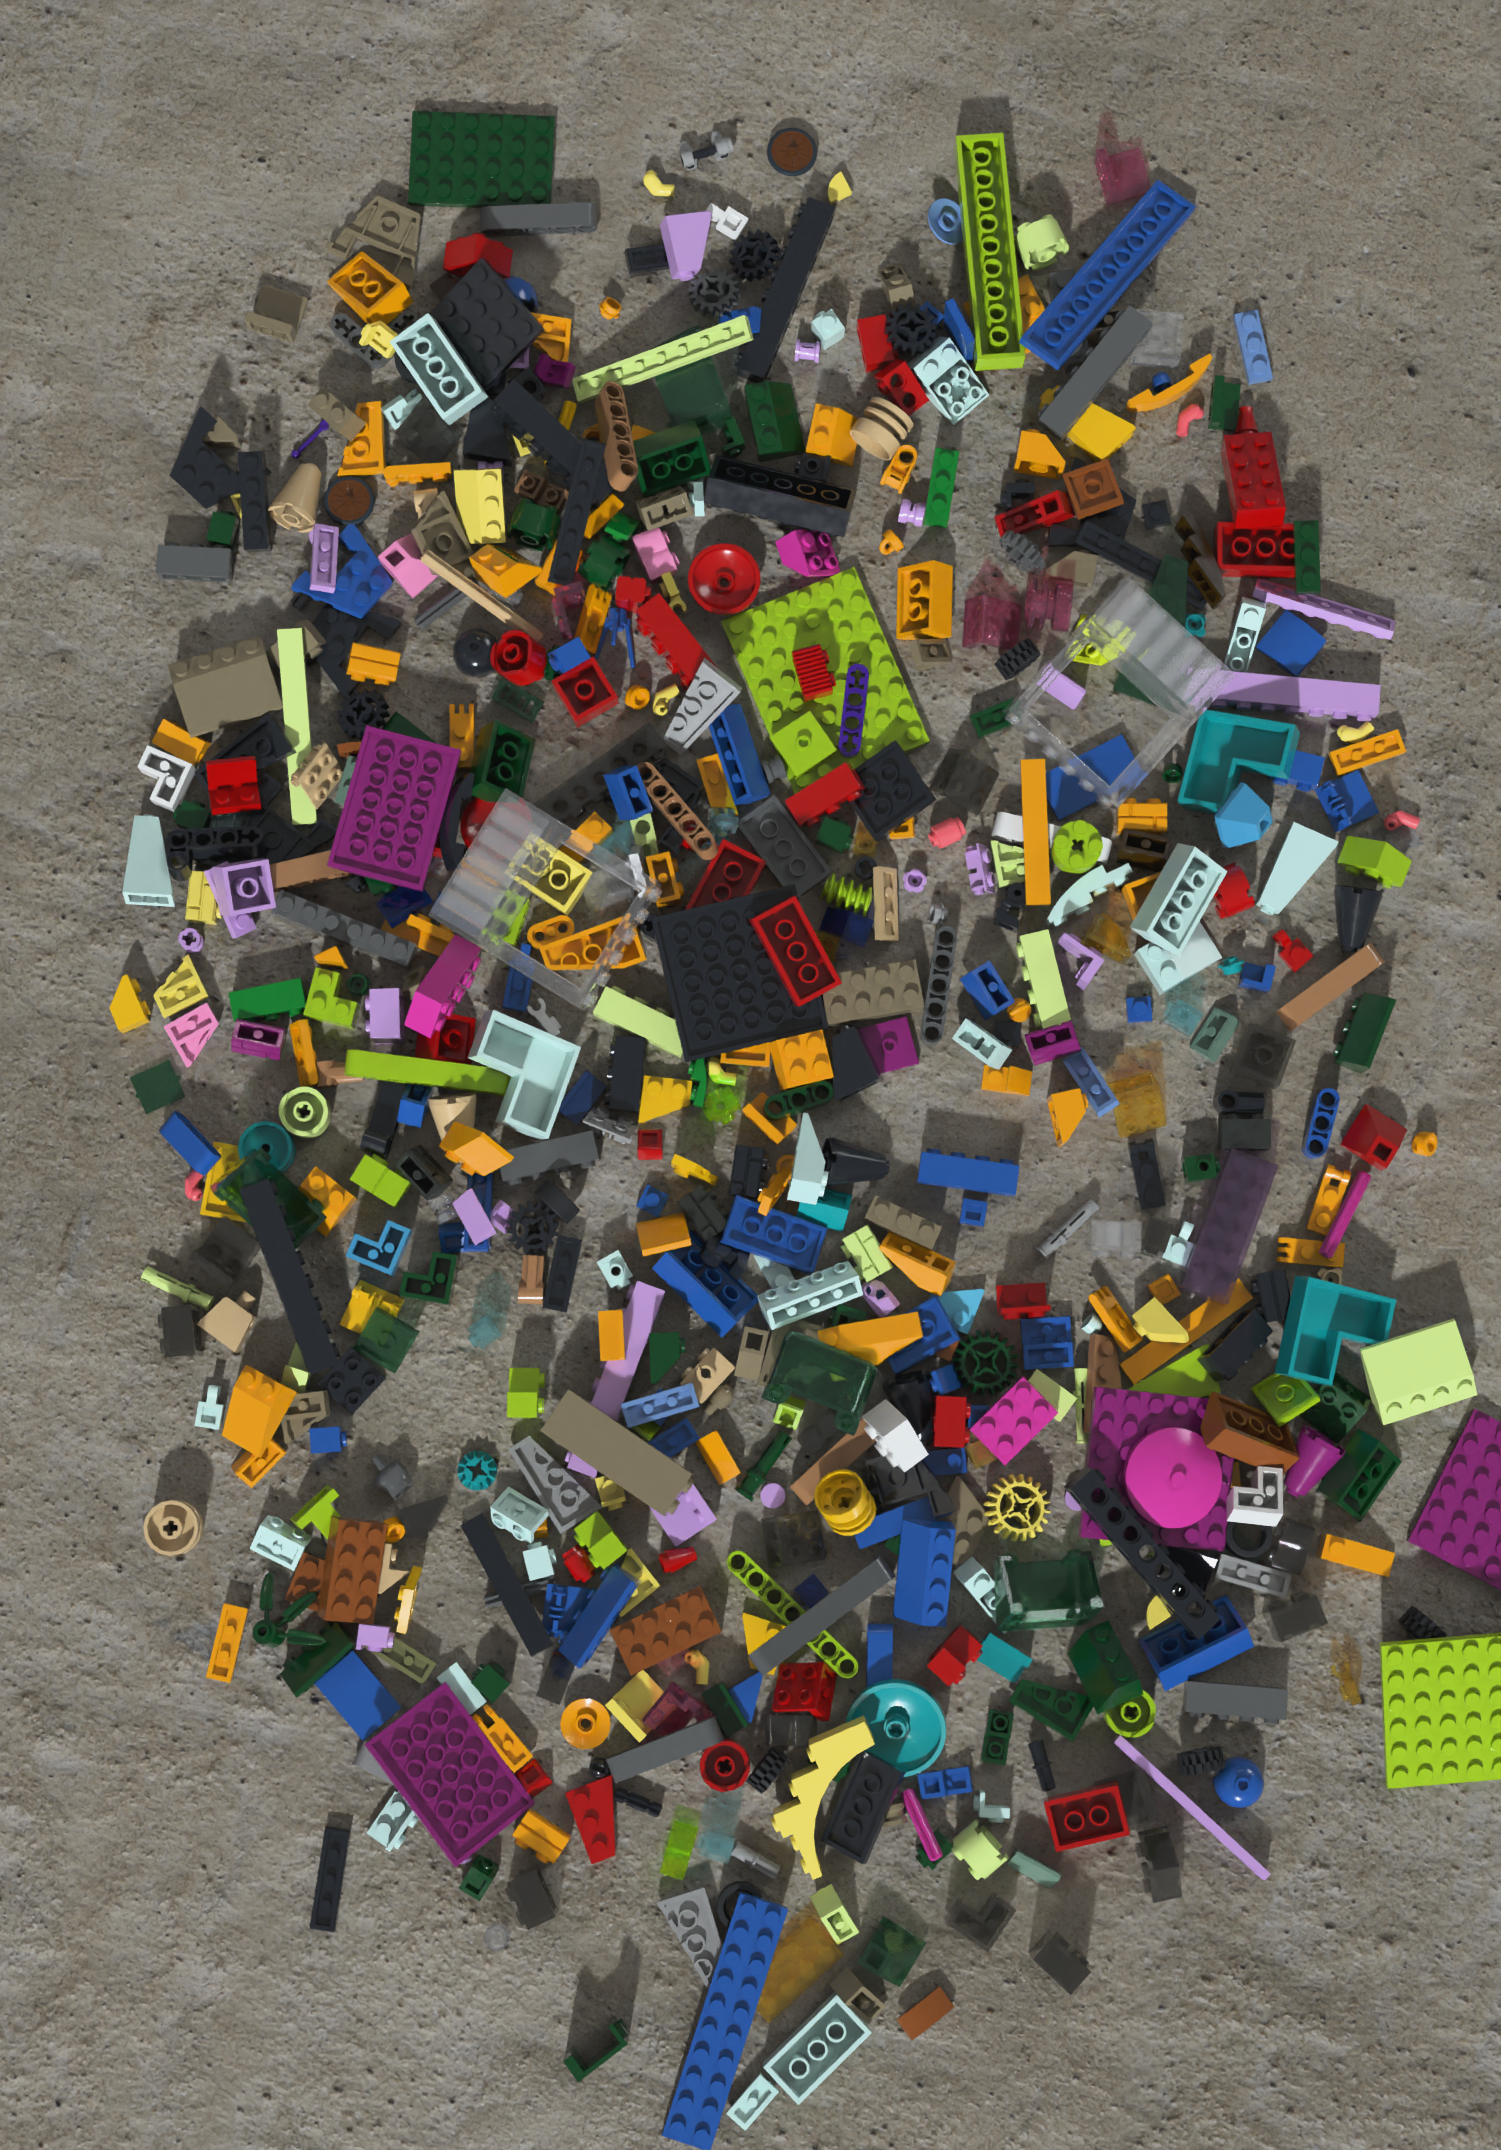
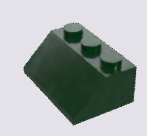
[744,381,806,463]
[470,719,535,804]
[1333,992,1396,1074]
[1316,1429,1402,1522]
[1067,1620,1143,1715]
[280,1621,357,1698]

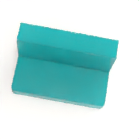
[796,1188,852,1232]
[977,1632,1033,1683]

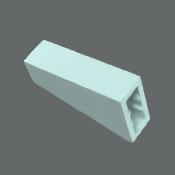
[122,814,175,907]
[1256,822,1338,915]

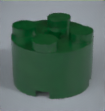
[506,499,561,551]
[577,534,631,592]

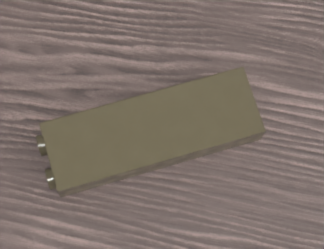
[540,1389,695,1516]

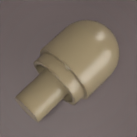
[704,1384,734,1416]

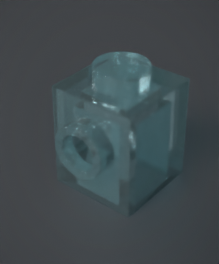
[1163,999,1204,1038]
[467,1314,504,1350]
[696,1828,736,1864]

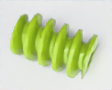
[819,873,873,918]

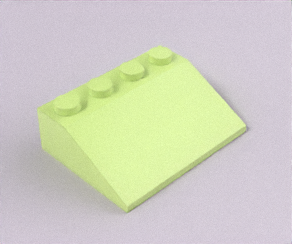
[1360,1318,1477,1425]

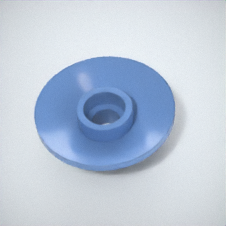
[928,198,963,245]

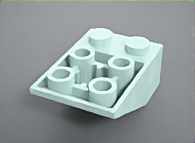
[907,336,989,425]

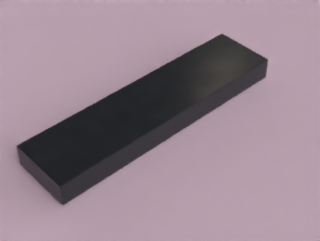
[309,1826,351,1932]

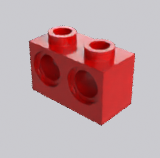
[874,358,929,416]

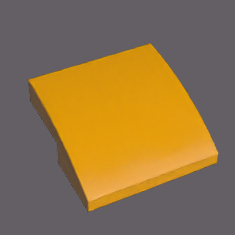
[636,1212,691,1257]

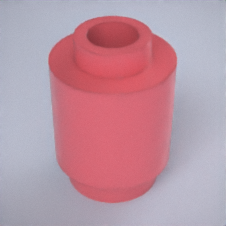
[928,817,966,849]

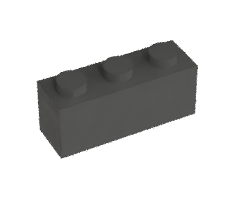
[156,542,234,583]

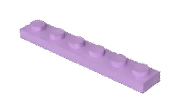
[1252,577,1395,640]

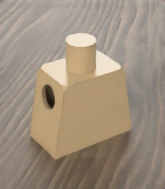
[197,1290,257,1353]

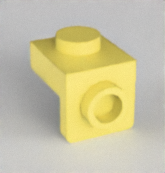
[359,320,398,359]

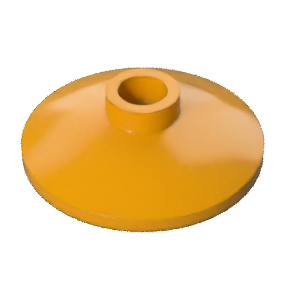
[560,1698,611,1749]

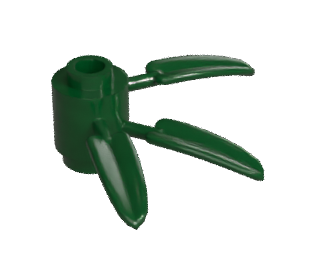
[252,1572,326,1648]

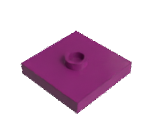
[859,1017,919,1074]

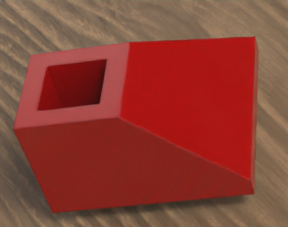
[1339,1103,1408,1171]

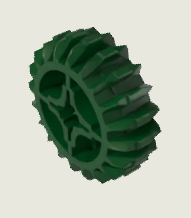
[951,1329,1019,1397]

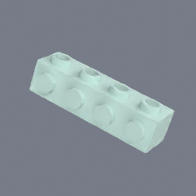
[757,1261,863,1330]

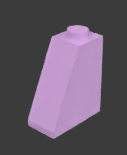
[660,210,712,281]

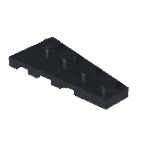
[194,713,297,792]

